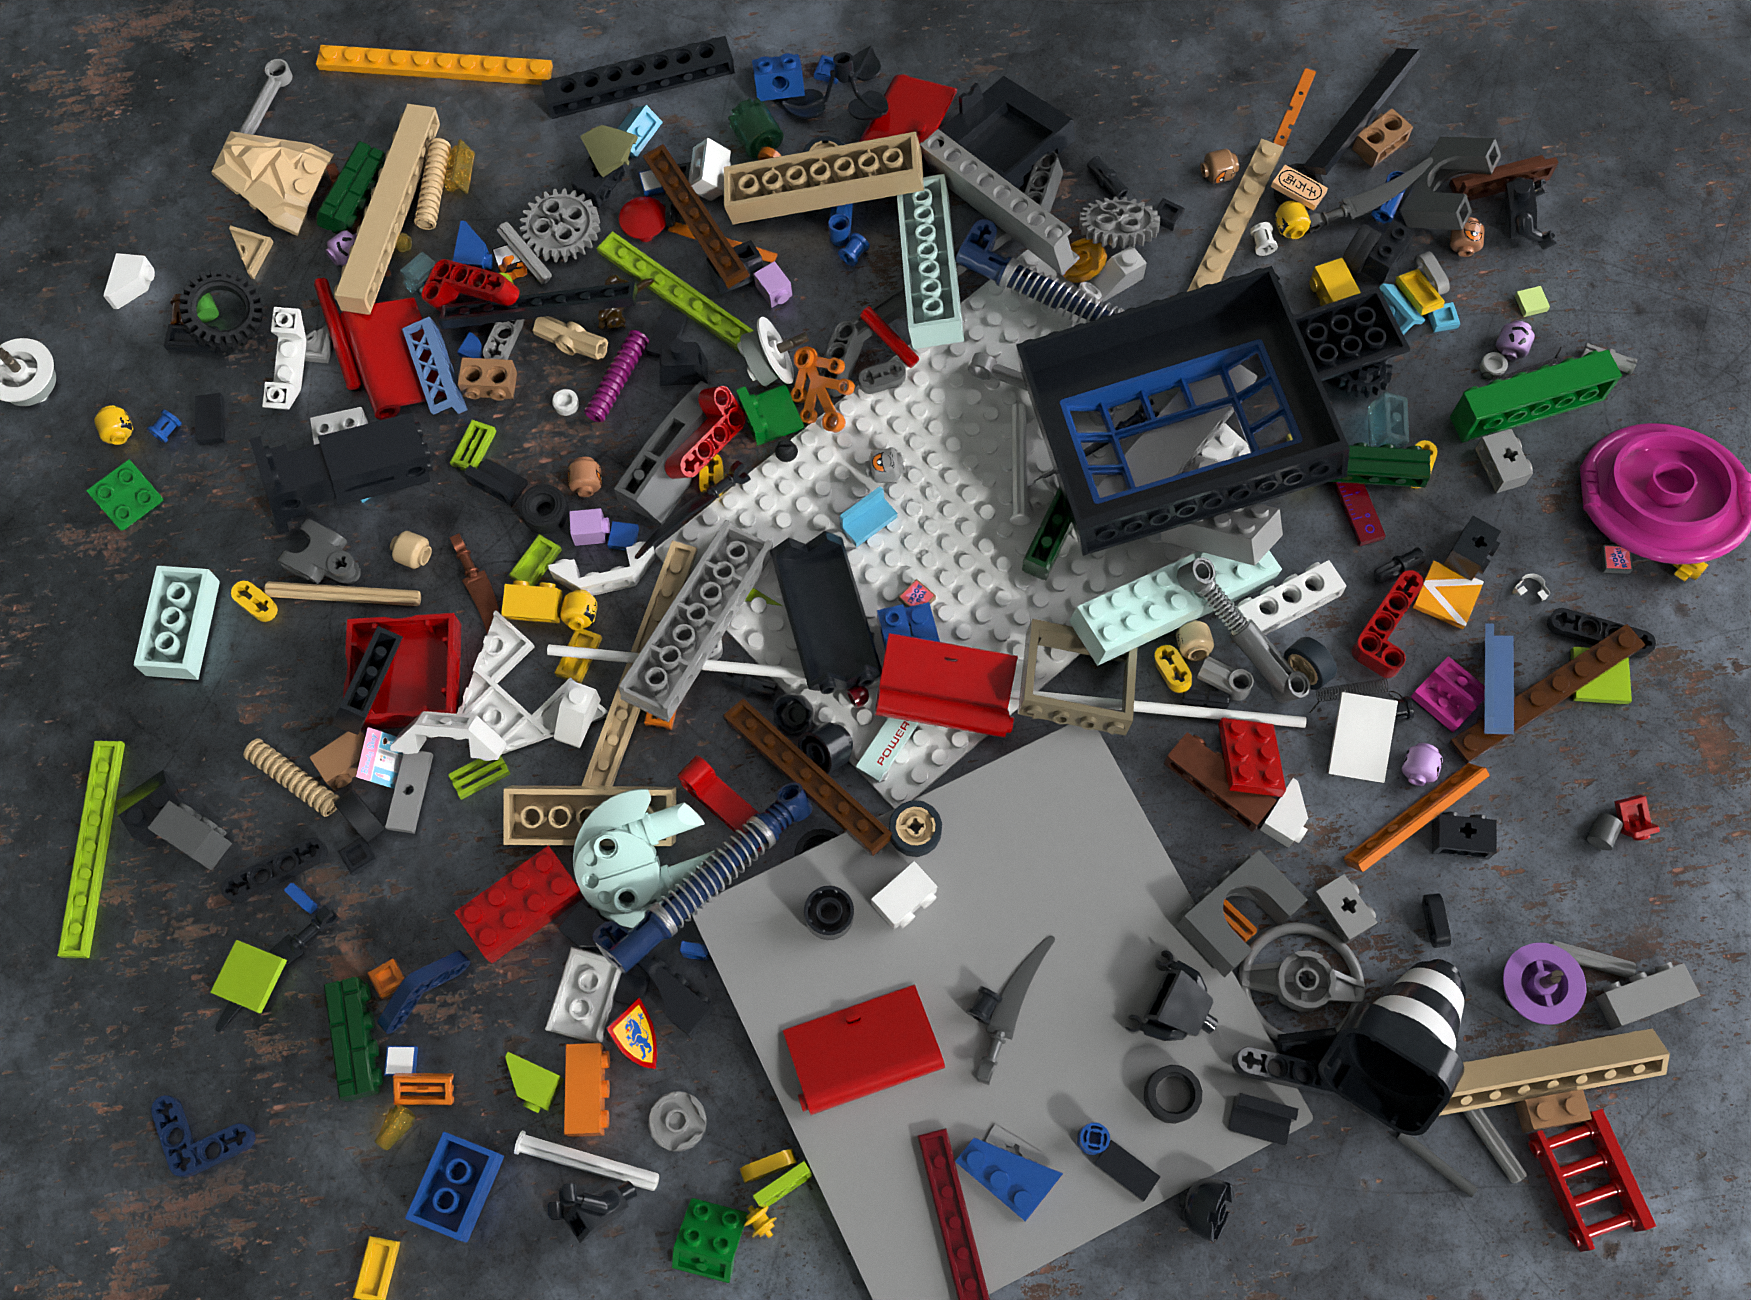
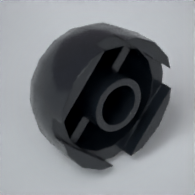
[1179,1178,1233,1242]

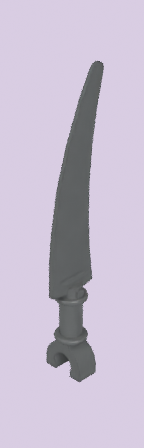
[1308,157,1433,234]
[977,936,1055,1085]

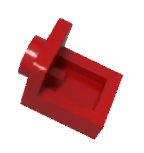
[1614,794,1660,840]

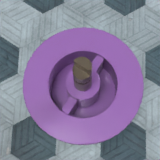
[1503,943,1586,1025]

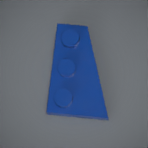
[955,1137,1063,1222]

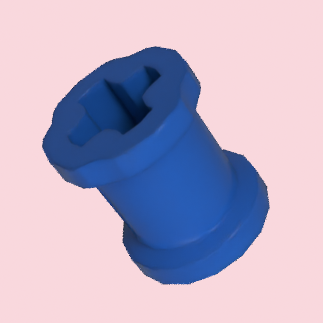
[838,233,870,266]
[146,409,182,443]

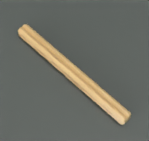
[264,581,421,606]

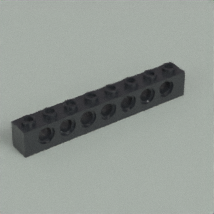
[541,36,735,119]

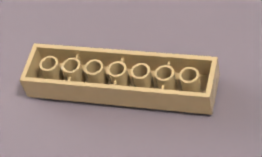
[724,132,924,224]

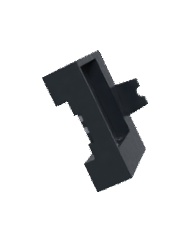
[938,76,1075,189]

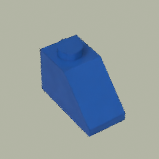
[453,221,493,270]

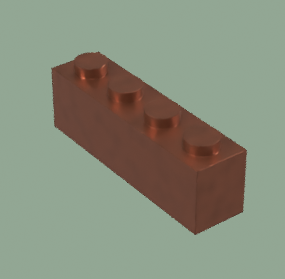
[1164,732,1277,832]

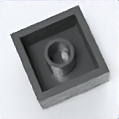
[148,801,232,871]

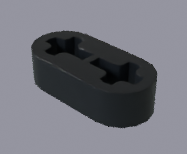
[1422,893,1451,948]

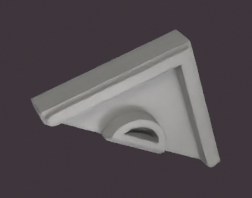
[304,325,333,363]

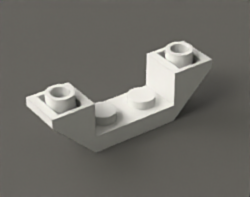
[262,307,307,410]
[548,542,656,596]
[390,711,506,761]

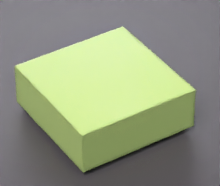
[1515,286,1550,317]

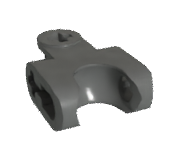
[277,518,361,585]

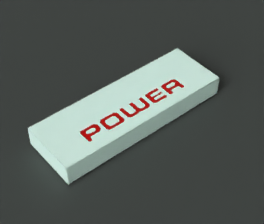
[856,718,919,783]

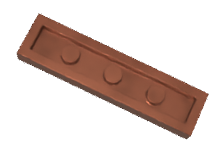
[1449,155,1559,201]

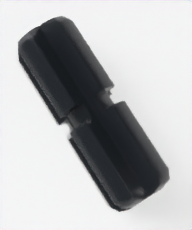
[1182,689,1229,709]

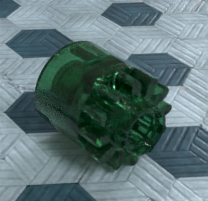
[728,98,784,159]

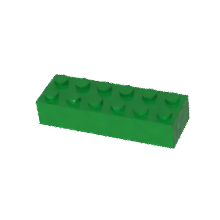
[1450,349,1622,443]

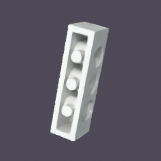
[1237,560,1346,635]

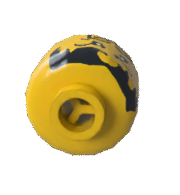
[1275,201,1311,239]
[94,406,133,445]
[560,589,598,630]

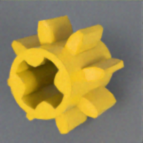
[1672,562,1708,582]

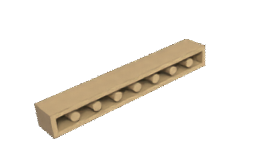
[1439,1028,1670,1116]

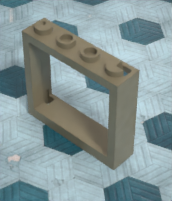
[1018,619,1137,736]

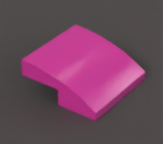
[1411,656,1485,733]

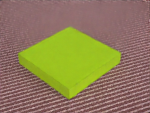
[1570,647,1632,704]
[210,940,287,1013]
[753,1161,813,1208]

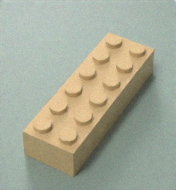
[503,785,676,846]

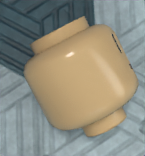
[390,531,432,569]
[1176,620,1214,661]

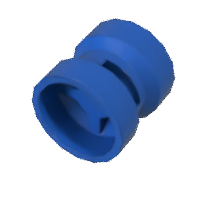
[1077,1123,1110,1155]

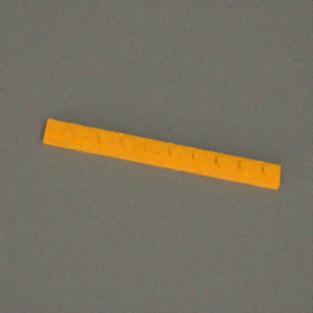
[316,45,553,85]

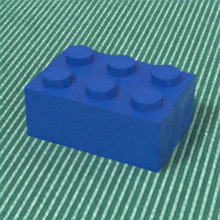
[405,1131,505,1242]

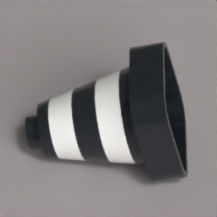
[1318,959,1466,1136]

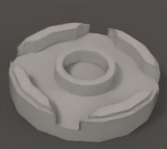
[648,1091,707,1152]

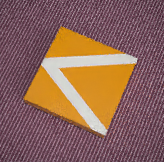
[1413,560,1484,629]

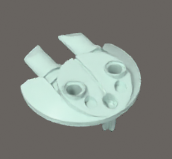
[573,789,715,928]

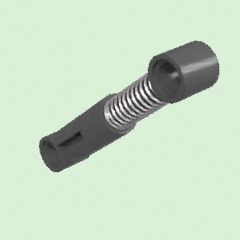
[1177,557,1310,704]

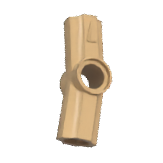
[533,316,608,360]

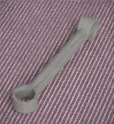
[216,59,293,161]
[968,352,1117,425]

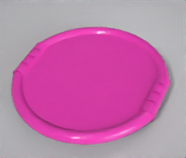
[1580,423,1751,564]

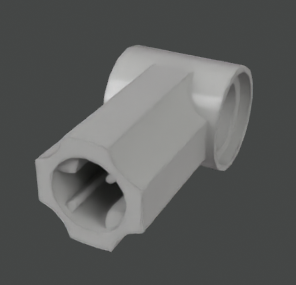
[1197,656,1254,701]

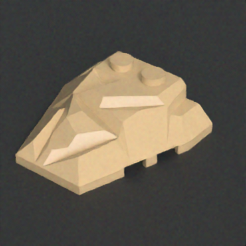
[211,131,334,236]

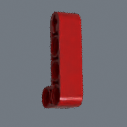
[421,259,519,312]
[665,386,746,479]
[1352,570,1423,678]
[677,755,762,852]

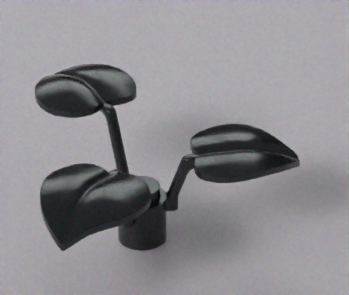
[782,46,889,120]

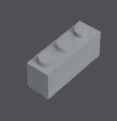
[1595,962,1701,1030]

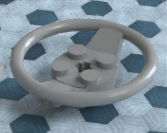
[1238,922,1365,1041]

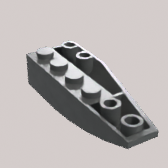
[614,381,712,525]

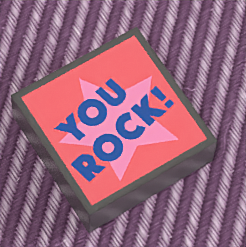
[1600,545,1633,574]

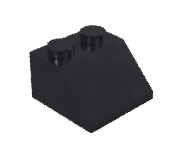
[116,770,188,845]

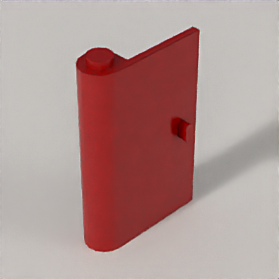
[859,74,957,158]
[340,297,447,420]
[875,633,1018,737]
[783,984,945,1115]

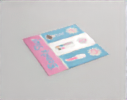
[356,727,403,789]

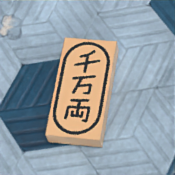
[1271,165,1328,210]

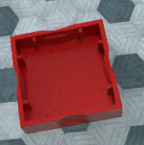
[343,613,461,730]

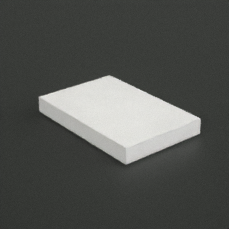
[1327,692,1398,783]
[545,947,622,1044]

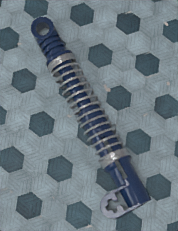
[955,219,1125,324]
[593,782,813,973]

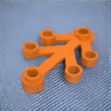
[791,346,855,433]

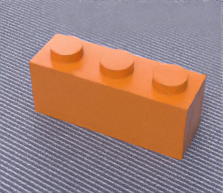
[564,1043,610,1137]

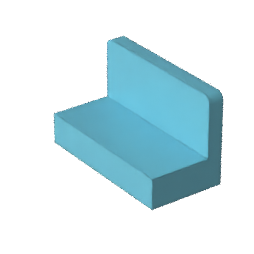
[618,105,663,158]
[1379,284,1425,335]
[839,486,897,547]

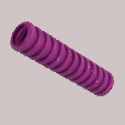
[584,330,649,423]

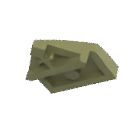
[580,125,638,177]

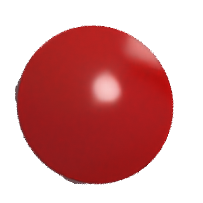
[619,197,666,242]

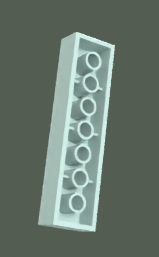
[897,174,964,349]
[1069,551,1282,666]

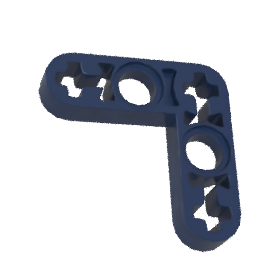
[377,950,471,1034]
[151,1095,256,1178]

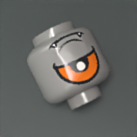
[865,447,904,483]

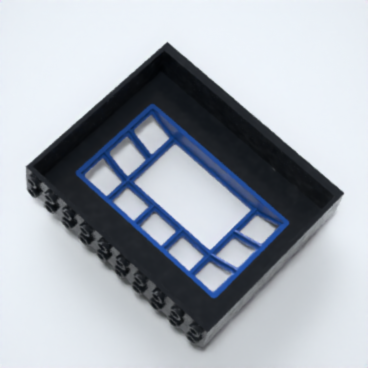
[1016,266,1350,556]

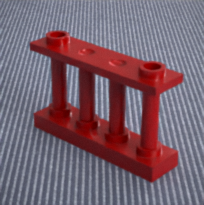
[1528,1108,1657,1252]

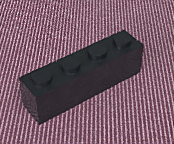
[332,626,403,735]

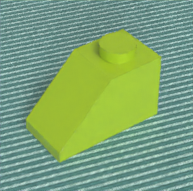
[505,1052,565,1113]

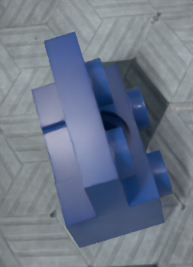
[752,53,805,102]
[877,602,940,650]

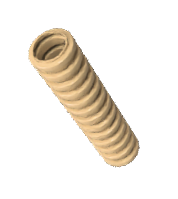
[414,138,451,230]
[243,738,340,817]

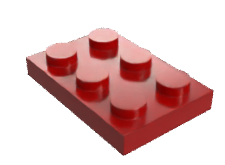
[1218,718,1286,797]

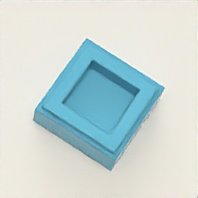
[1427,302,1460,332]

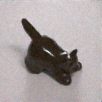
[598,275,654,329]

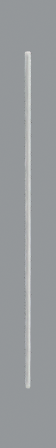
[547,644,1306,728]

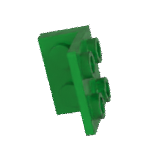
[736,385,804,446]
[86,459,163,531]
[672,1198,748,1283]

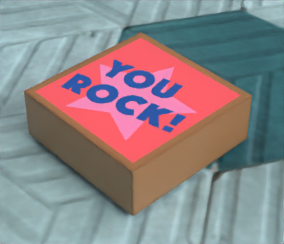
[898,579,936,607]

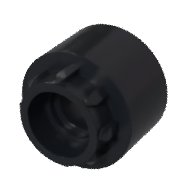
[798,722,853,774]
[804,886,854,940]

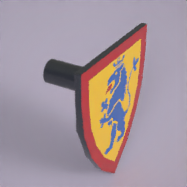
[605,997,657,1070]

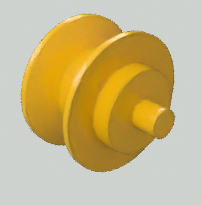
[744,1205,777,1238]

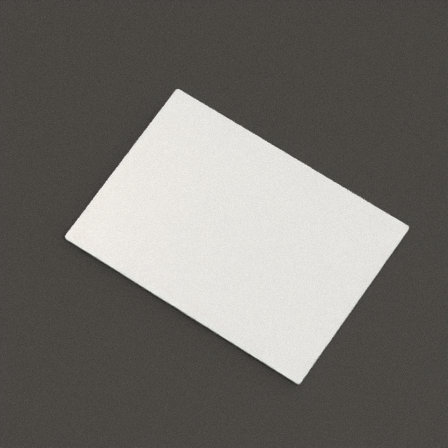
[655,250,1251,809]

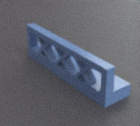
[402,316,468,415]
[1484,624,1514,734]

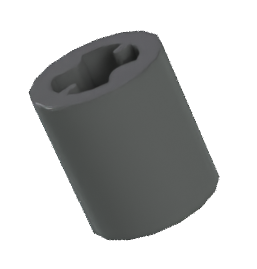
[1587,813,1623,851]

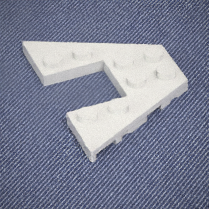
[457,610,608,755]

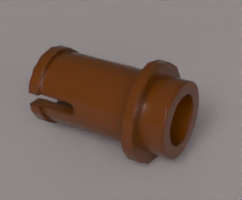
[170,294,184,325]

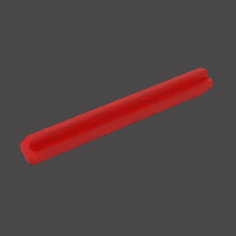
[314,277,361,390]

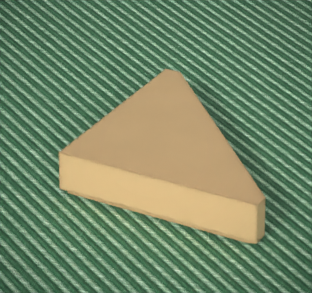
[229,225,274,279]

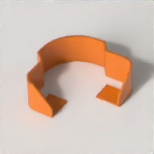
[498,255,527,281]

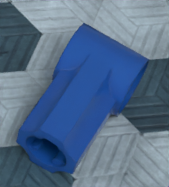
[1371,171,1407,224]
[828,203,853,247]

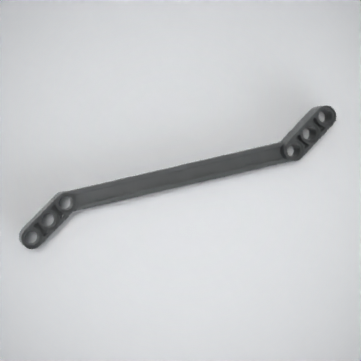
[819,151,1063,397]

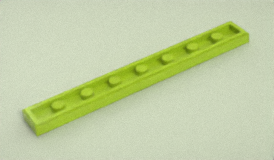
[596,231,754,354]
[57,741,125,958]

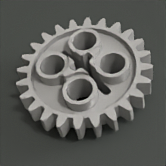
[520,188,600,263]
[1079,197,1160,249]

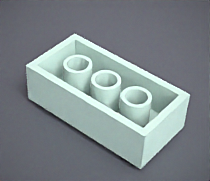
[134,566,220,680]

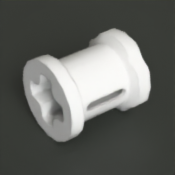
[1250,222,1278,256]

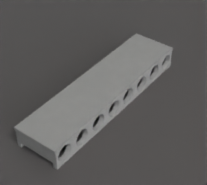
[920,129,1080,276]
[1097,364,1258,498]
[619,520,773,722]

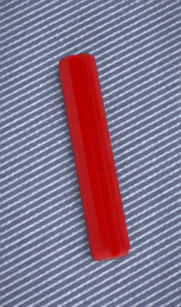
[860,306,919,368]

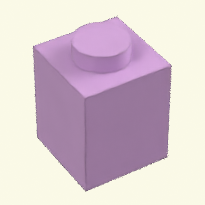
[754,261,792,308]
[570,508,610,546]

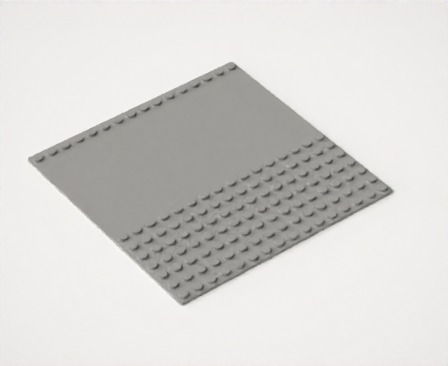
[692,725,1313,1300]

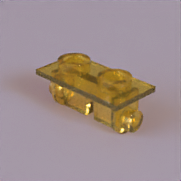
[444,139,475,194]

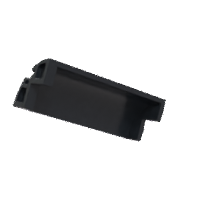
[770,531,882,694]

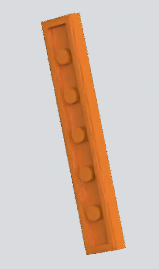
[1343,763,1490,872]

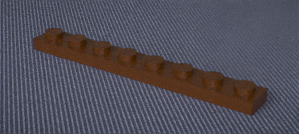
[643,144,750,289]
[1449,624,1645,764]
[723,698,892,856]

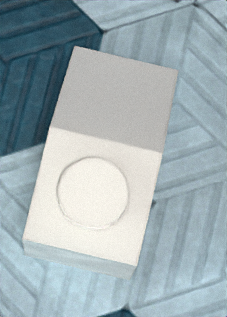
[1089,246,1147,302]
[103,253,155,309]
[554,680,601,748]
[1260,778,1308,848]

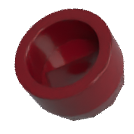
[846,686,869,709]

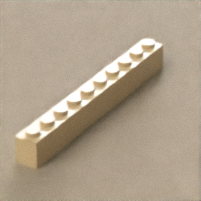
[334,104,440,315]

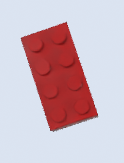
[454,845,584,963]

